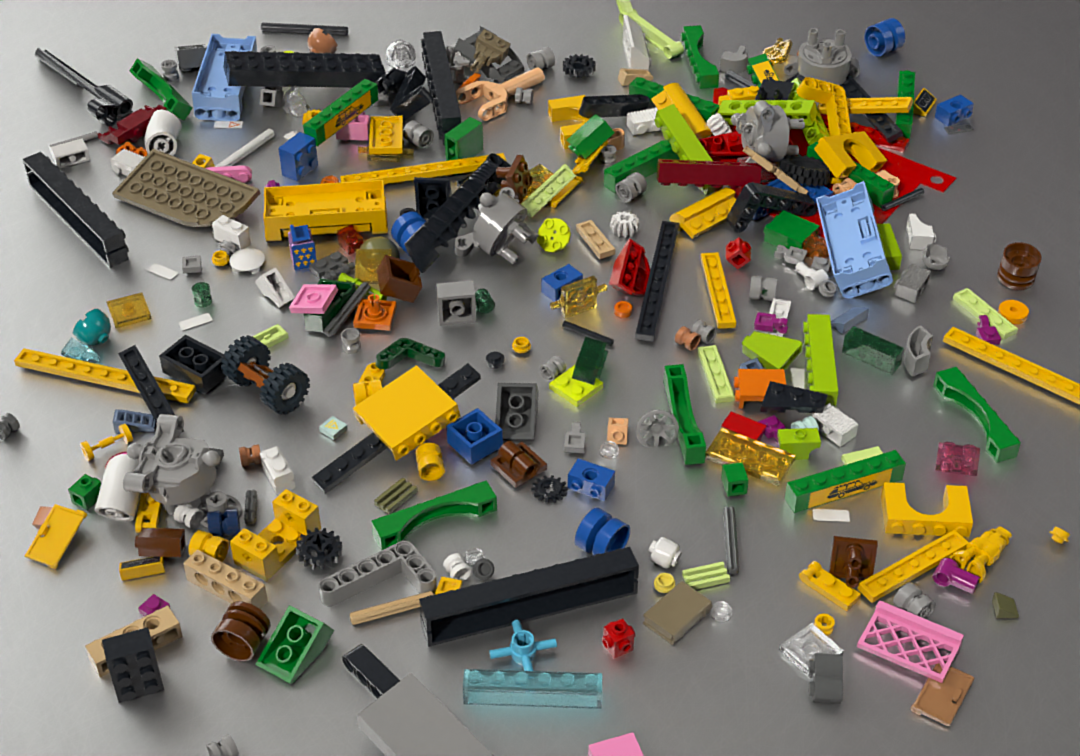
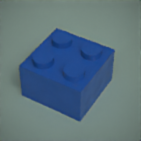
[278,132,318,182]
[446,408,503,465]

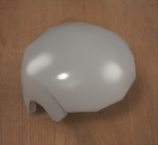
[922,244,950,271]

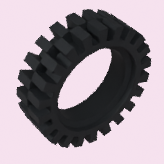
[779,154,832,186]

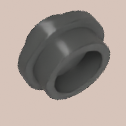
[473,558,494,580]

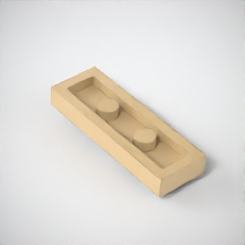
[576,220,615,259]

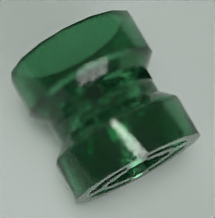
[192,282,212,307]
[475,289,495,314]

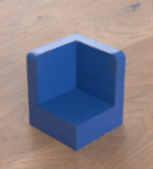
[290,225,311,244]

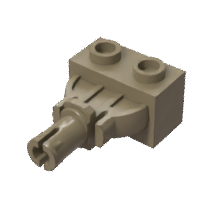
[470,29,511,73]

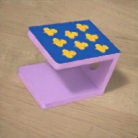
[288,228,317,270]

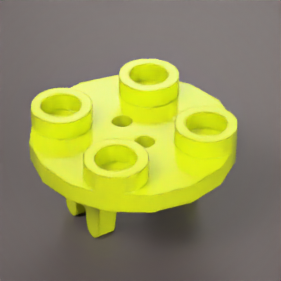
[536,218,571,253]

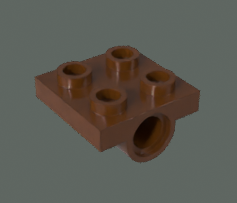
[490,441,547,488]

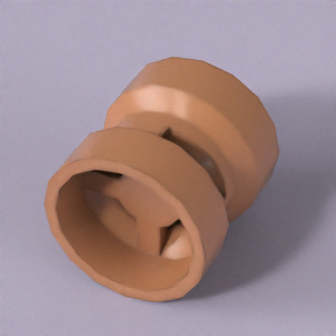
[675,326,701,351]
[239,444,261,467]

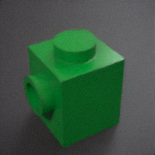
[721,462,749,496]
[68,474,101,511]

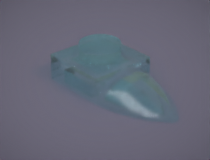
[61,337,101,363]

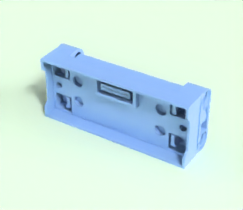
[192,34,257,121]
[816,181,893,298]

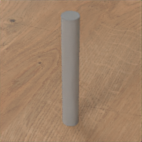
[49,131,98,150]

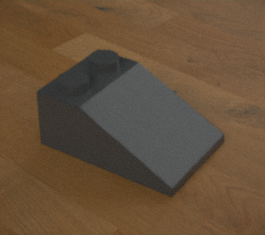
[174,44,207,71]
[495,383,539,441]

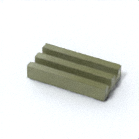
[374,478,418,515]

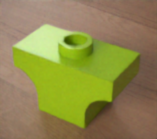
[777,428,821,460]

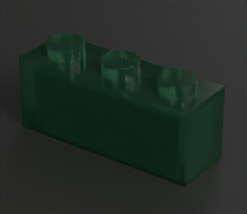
[842,326,904,375]
[572,337,608,385]

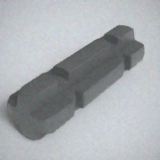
[244,490,257,525]

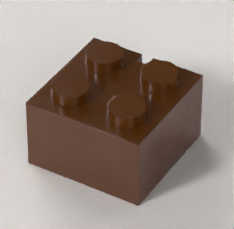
[376,255,422,303]

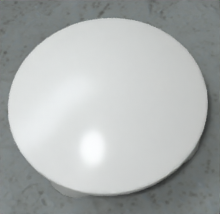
[229,248,265,273]

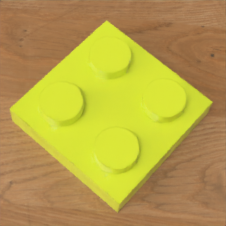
[549,364,603,407]

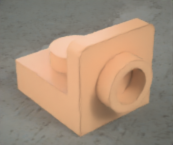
[607,417,628,445]

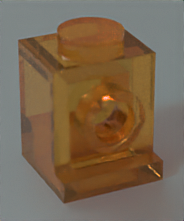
[803,232,829,259]

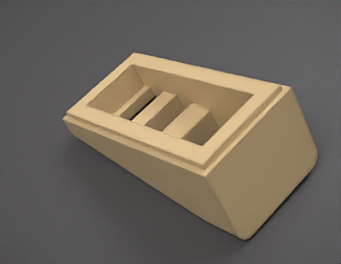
[618,68,654,86]

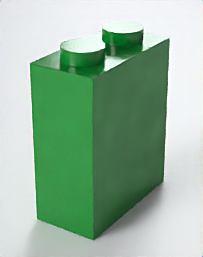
[566,114,615,159]
[445,117,483,161]
[763,210,820,250]

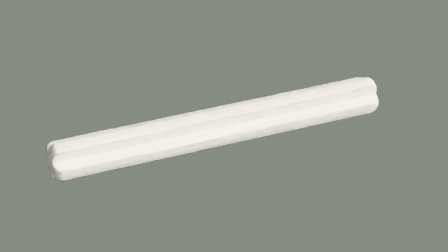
[215,128,275,167]

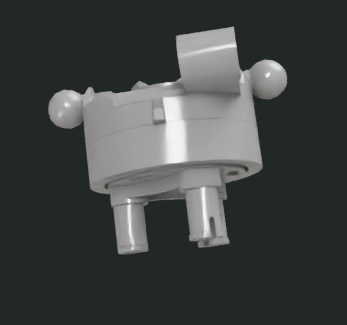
[784,28,860,85]
[731,100,805,163]
[454,187,539,265]
[123,414,220,515]

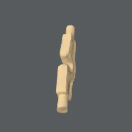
[743,146,808,194]

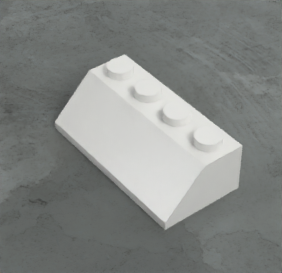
[623,15,652,71]

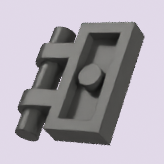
[309,251,355,280]

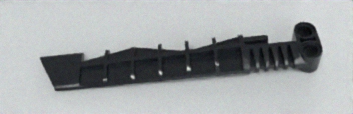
[404,153,511,273]

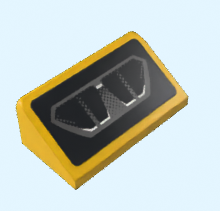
[913,88,937,117]
[119,557,165,581]

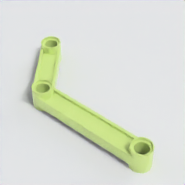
[616,0,684,59]

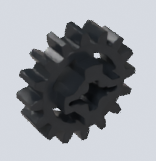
[563,54,596,78]
[296,527,342,570]

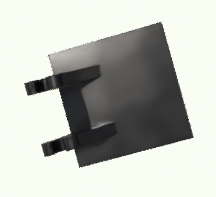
[755,79,794,100]

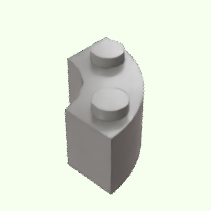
[904,325,933,377]

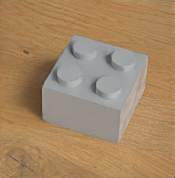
[436,280,476,326]

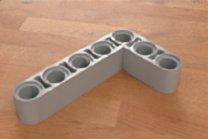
[319,541,437,606]

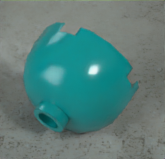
[72,309,111,346]

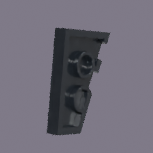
[760,381,828,413]

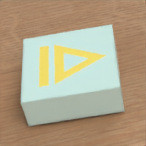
[319,416,348,440]

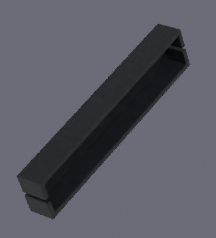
[421,31,461,146]
[223,51,386,88]
[22,151,129,268]
[419,547,639,647]

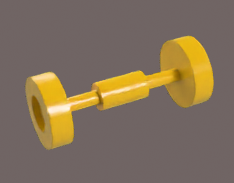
[80,423,133,461]

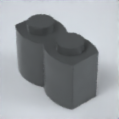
[808,653,843,704]

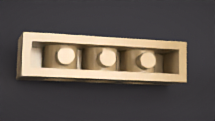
[183,549,268,609]
[85,606,183,677]

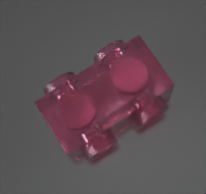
[935,442,980,476]

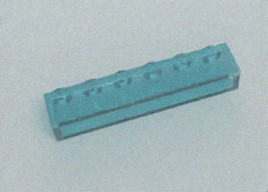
[463,669,602,709]

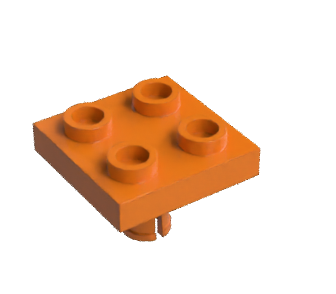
[353,294,397,331]

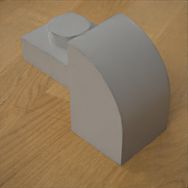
[719,45,748,74]
[259,87,284,107]

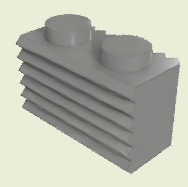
[894,264,931,303]

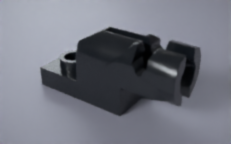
[375,68,407,95]

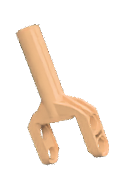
[455,67,545,121]

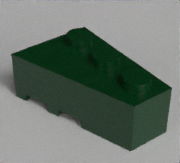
[303,278,356,333]

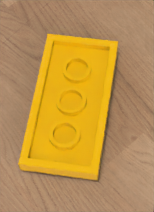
[369,116,403,155]

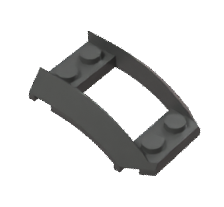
[454,26,524,83]

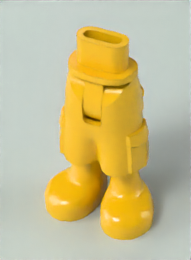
[949,526,1012,583]

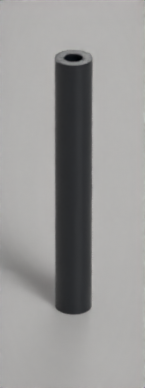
[882,188,924,211]
[562,320,614,346]

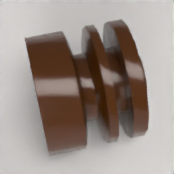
[997,242,1042,290]
[211,601,271,661]

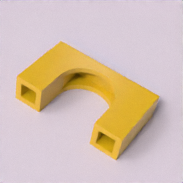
[548,95,590,149]
[814,131,887,179]
[881,482,973,537]

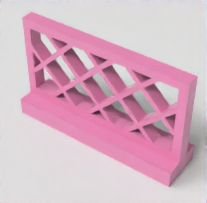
[857,600,964,683]

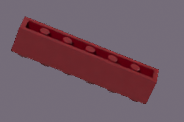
[657,159,762,188]

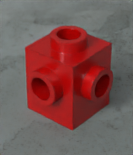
[725,237,751,270]
[602,618,636,659]

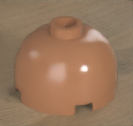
[307,28,338,54]

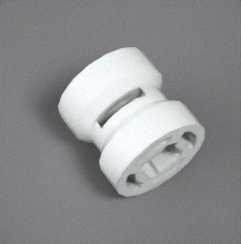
[174,503,204,529]
[443,553,472,582]

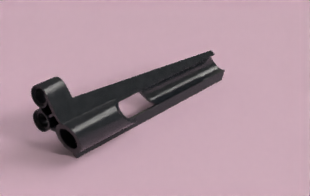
[35,48,133,127]

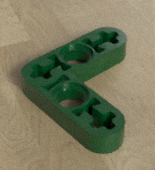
[375,338,445,369]

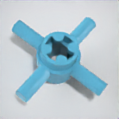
[489,620,557,678]

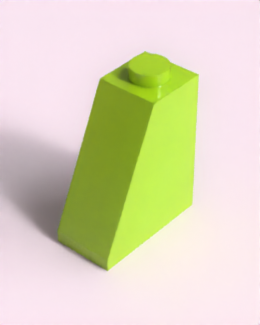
[742,331,802,371]

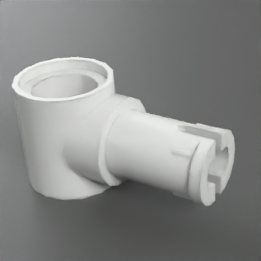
[795,262,829,290]

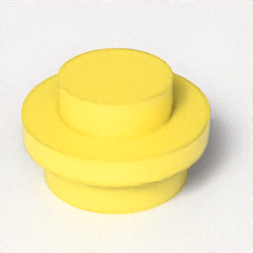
[654,573,675,593]

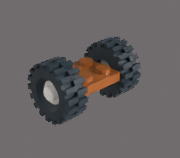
[221,335,310,415]

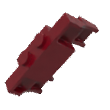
[97,104,167,145]

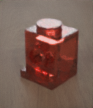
[337,225,364,255]

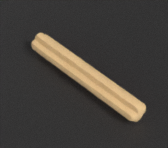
[350,591,434,625]

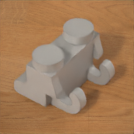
[449,55,470,85]

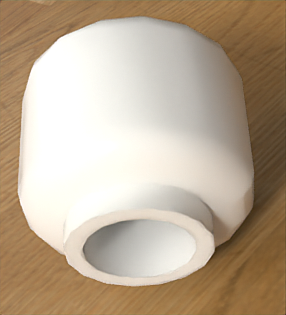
[648,537,682,569]

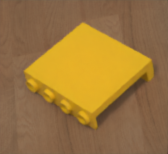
[353,365,461,461]

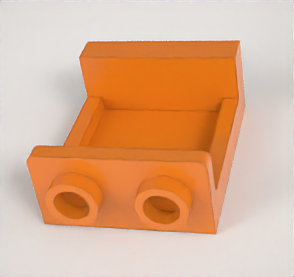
[734,369,786,409]

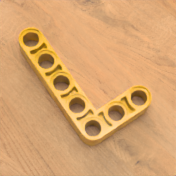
[796,77,851,136]

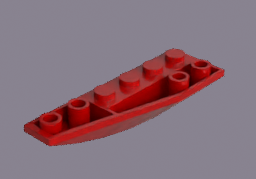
[698,131,794,156]

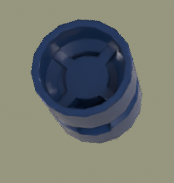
[207,508,240,537]

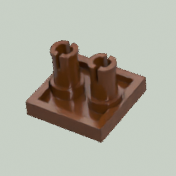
[496,155,533,203]
[829,536,878,588]

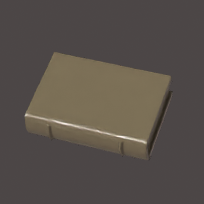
[643,581,713,645]

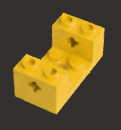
[230,489,321,582]

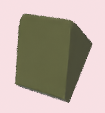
[992,592,1019,619]

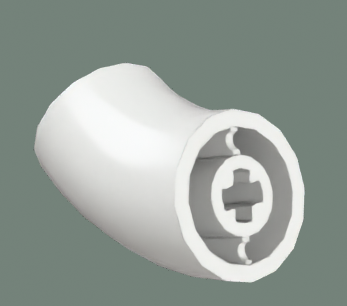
[145,110,182,156]
[94,454,141,521]

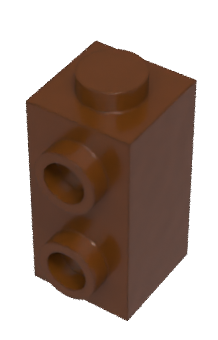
[135,528,186,557]

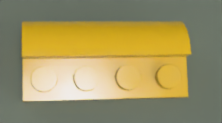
[651,83,713,139]
[669,187,736,239]

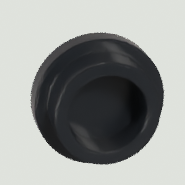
[486,351,505,369]

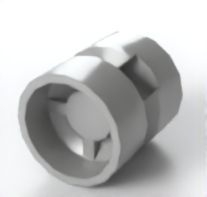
[527,47,555,70]
[403,120,434,149]
[615,172,647,202]
[749,276,777,302]
[893,582,936,619]

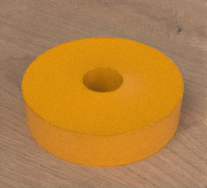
[998,300,1029,325]

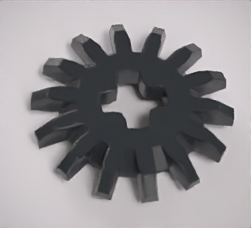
[531,475,568,503]

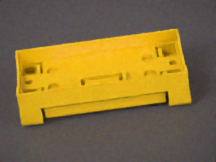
[263,180,388,242]

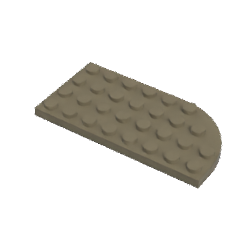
[112,149,261,227]

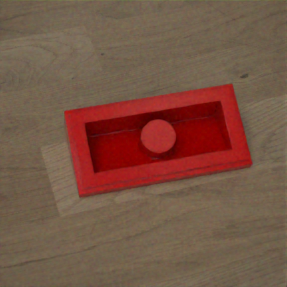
[721,411,767,444]

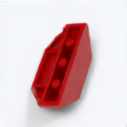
[609,239,651,297]

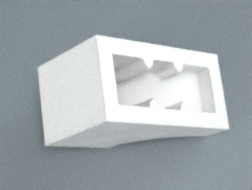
[906,214,936,250]
[255,267,295,308]

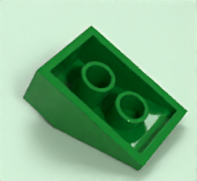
[255,605,335,684]

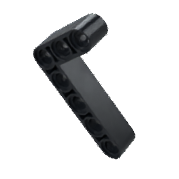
[390,66,434,121]
[726,182,818,233]

